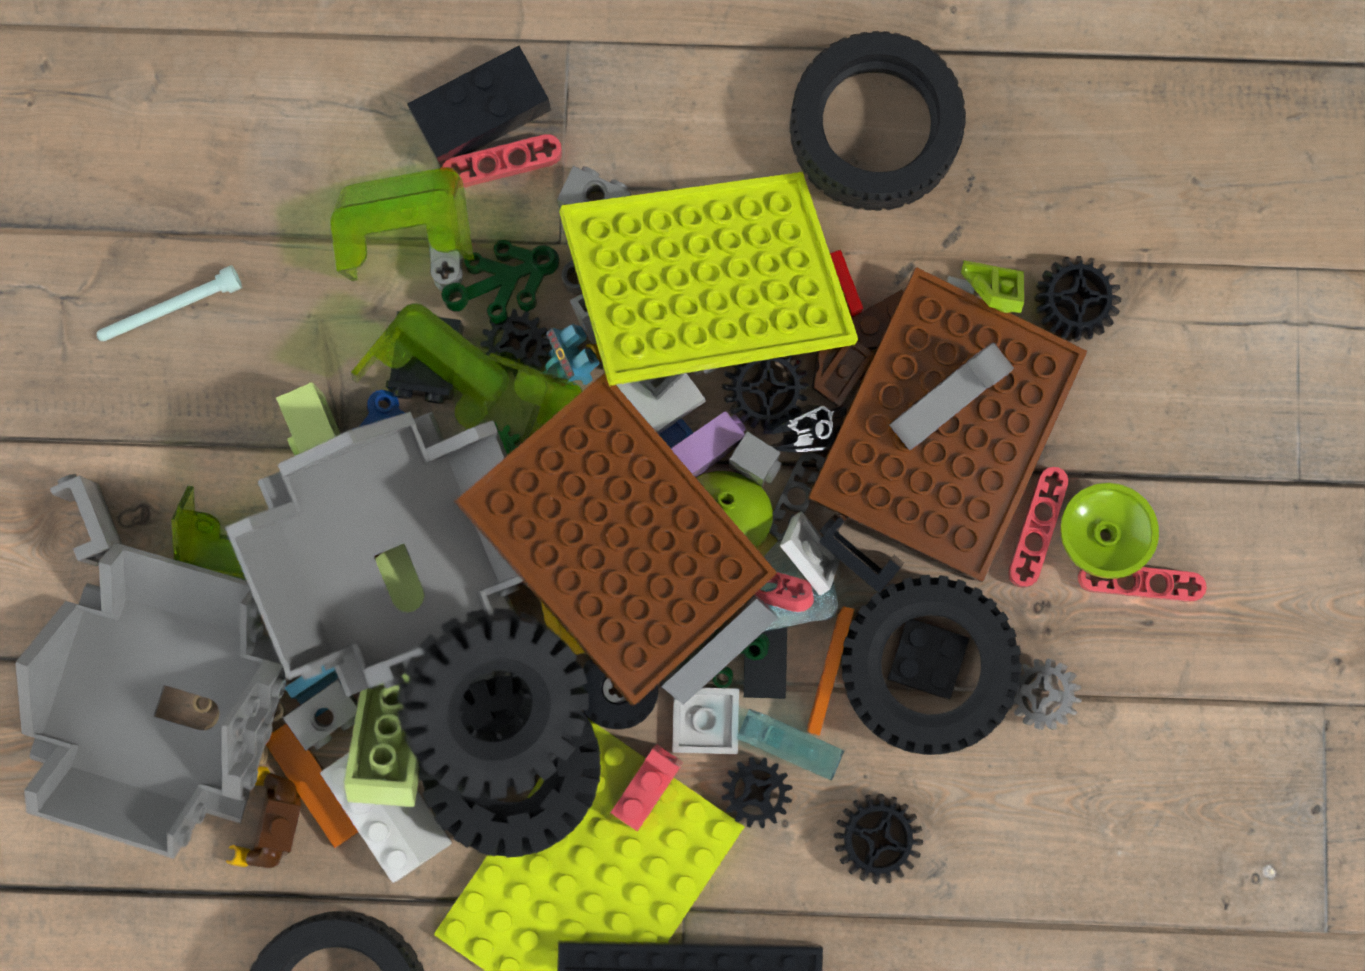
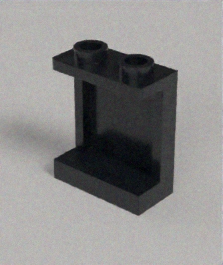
[386,311,464,404]
[819,514,904,593]

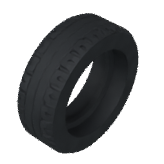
[790,31,966,211]
[249,911,424,971]

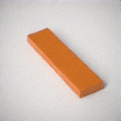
[806,606,854,736]
[265,723,358,848]

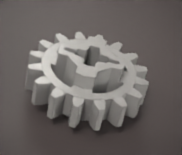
[1013,658,1082,730]

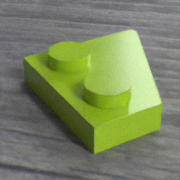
[961,260,1024,313]

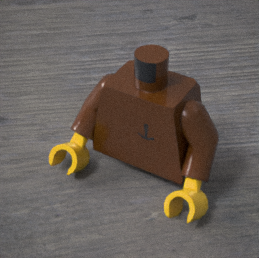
[226,766,301,868]

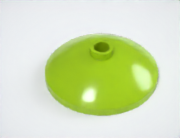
[696,471,773,548]
[1060,483,1159,579]

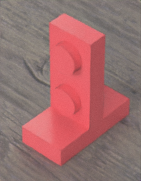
[610,744,683,832]

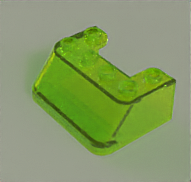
[330,167,474,281]

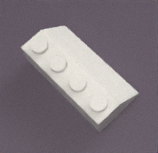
[320,753,452,883]

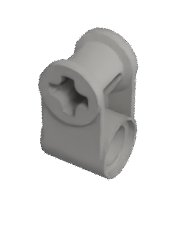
[429,230,464,291]

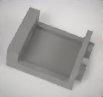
[50,474,123,566]

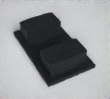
[743,626,788,699]

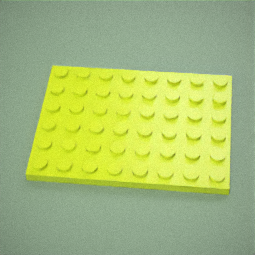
[559,172,858,386]
[433,718,745,971]

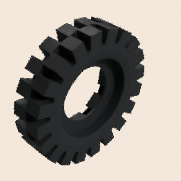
[419,675,601,858]

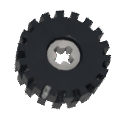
[581,659,659,730]

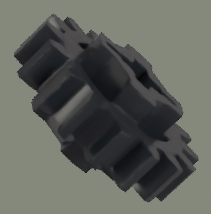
[480,309,551,380]
[721,757,792,828]

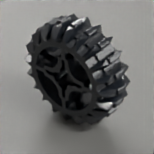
[1034,256,1122,342]
[722,355,809,429]
[834,794,923,884]

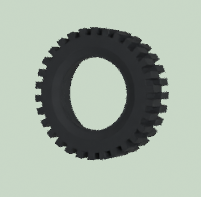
[841,575,1022,755]

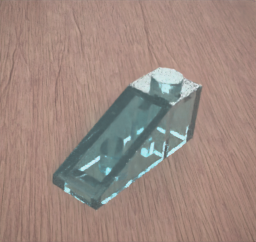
[736,709,844,781]

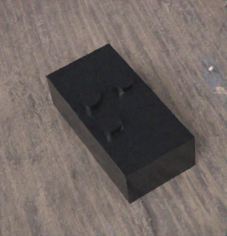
[407,45,551,168]

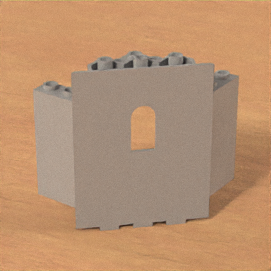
[225,412,528,697]
[15,542,287,859]

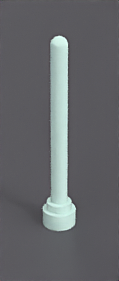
[96,265,242,341]

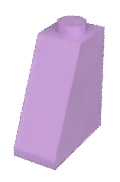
[671,411,746,477]

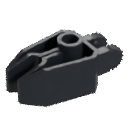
[763,405,847,453]

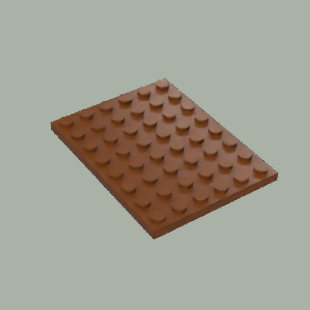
[807,267,1088,582]
[454,373,777,706]

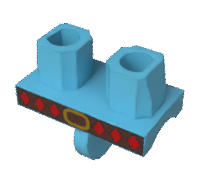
[545,324,599,385]

